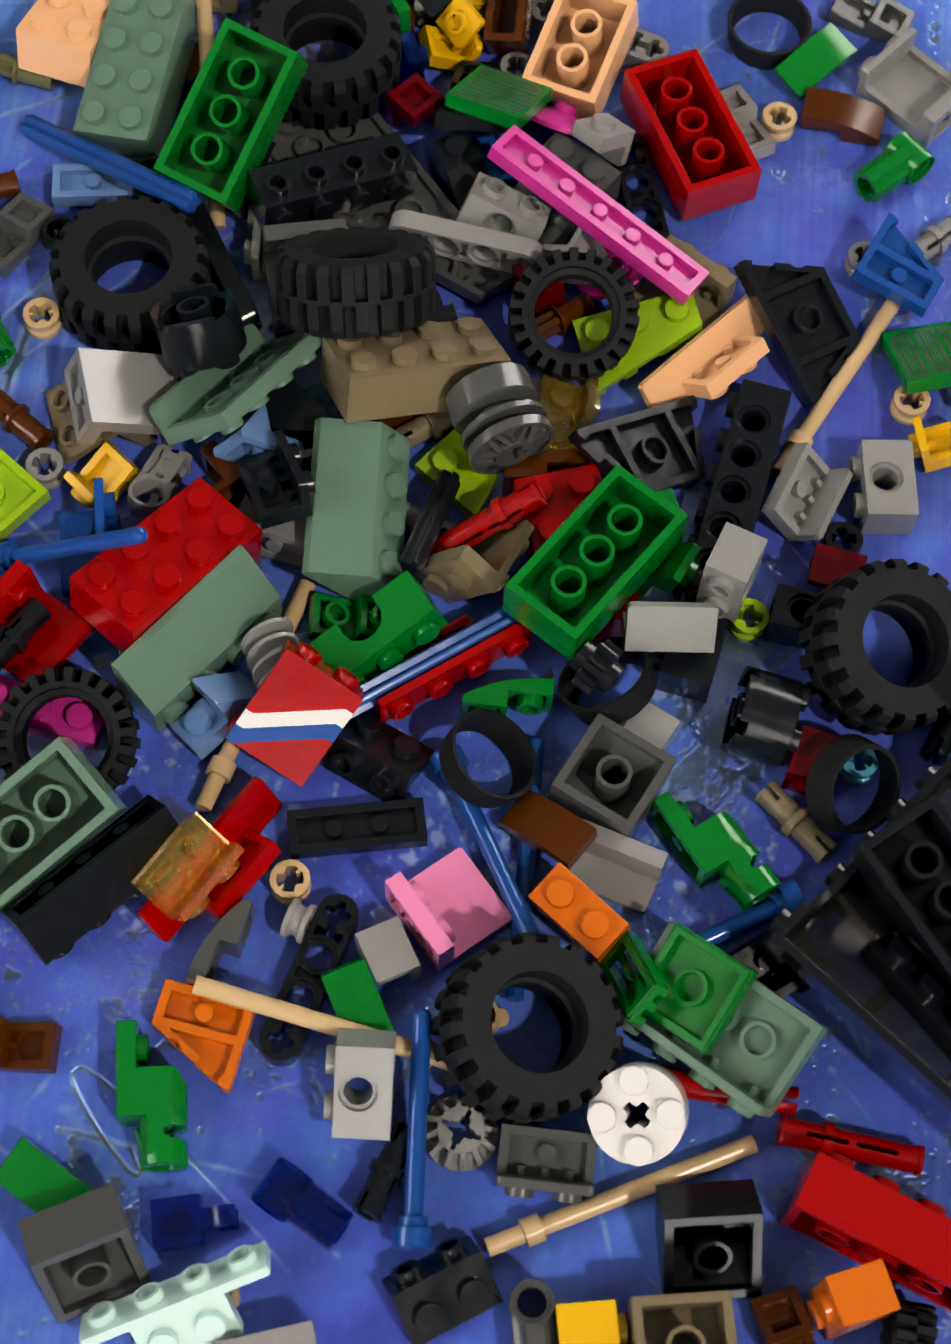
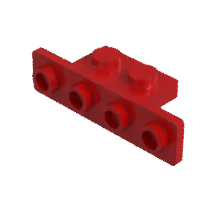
[376,614,532,722]
[138,777,282,942]

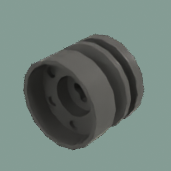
[445,362,555,475]

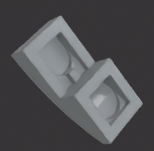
[720,84,776,160]

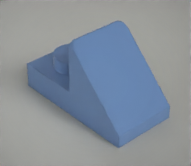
[213,405,304,463]
[170,671,257,760]

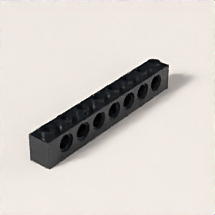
[652,379,792,703]

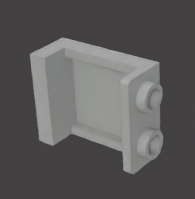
[855,27,951,148]
[64,347,182,448]

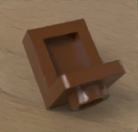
[200,440,246,507]

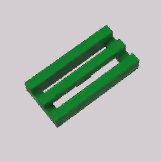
[599,931,670,1026]

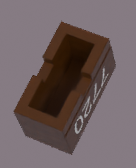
[483,0,533,55]

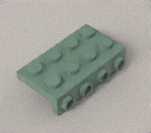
[149,324,322,445]
[612,921,828,1119]

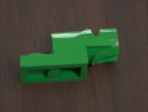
[649,791,782,911]
[116,1020,188,1173]

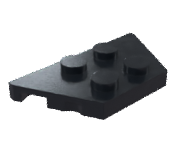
[734,260,861,408]
[568,395,706,492]

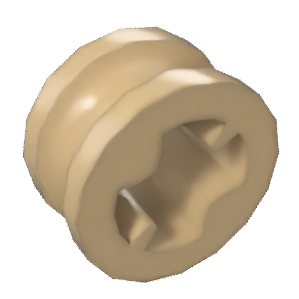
[760,102,797,142]
[22,297,63,339]
[889,385,931,425]
[269,859,312,906]

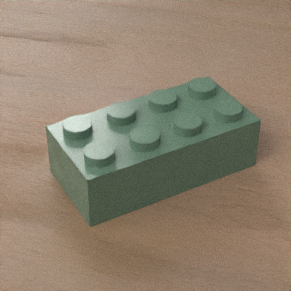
[73,0,198,157]
[0,737,128,914]

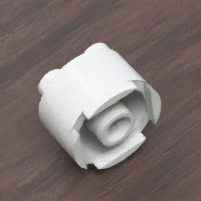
[587,1062,689,1166]

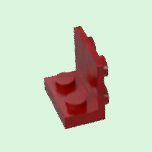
[0,559,95,683]

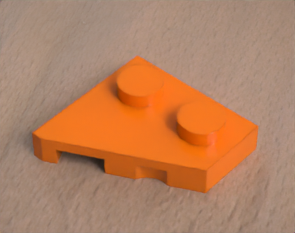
[151,979,256,1094]

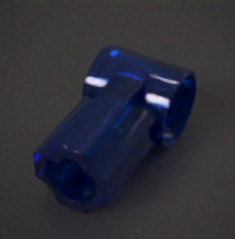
[250,1157,354,1251]

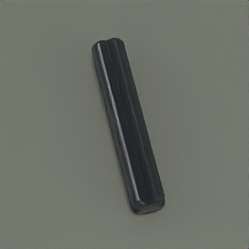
[400,469,460,575]

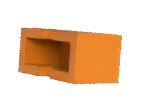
[528,862,631,964]
[806,1258,901,1340]

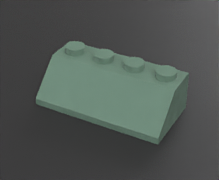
[302,417,411,601]
[111,544,283,733]

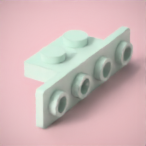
[79,1241,271,1344]

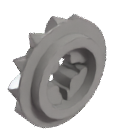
[426,1093,499,1172]

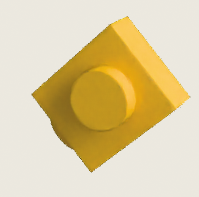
[436,0,488,49]
[418,24,483,72]
[907,416,951,473]
[63,441,141,508]

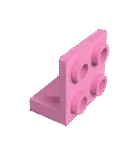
[385,848,512,972]

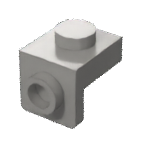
[571,112,635,167]

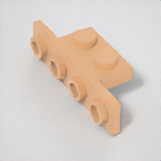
[638,294,770,408]

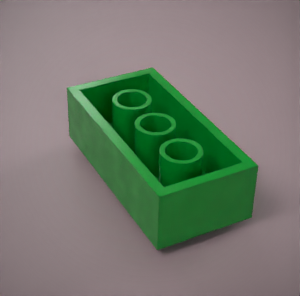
[153,17,309,213]
[503,464,688,661]

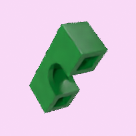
[309,570,448,684]

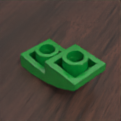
[774,22,857,101]
[636,542,701,596]
[307,592,381,641]
[461,678,555,716]
[320,956,394,1031]
[0,1136,95,1213]

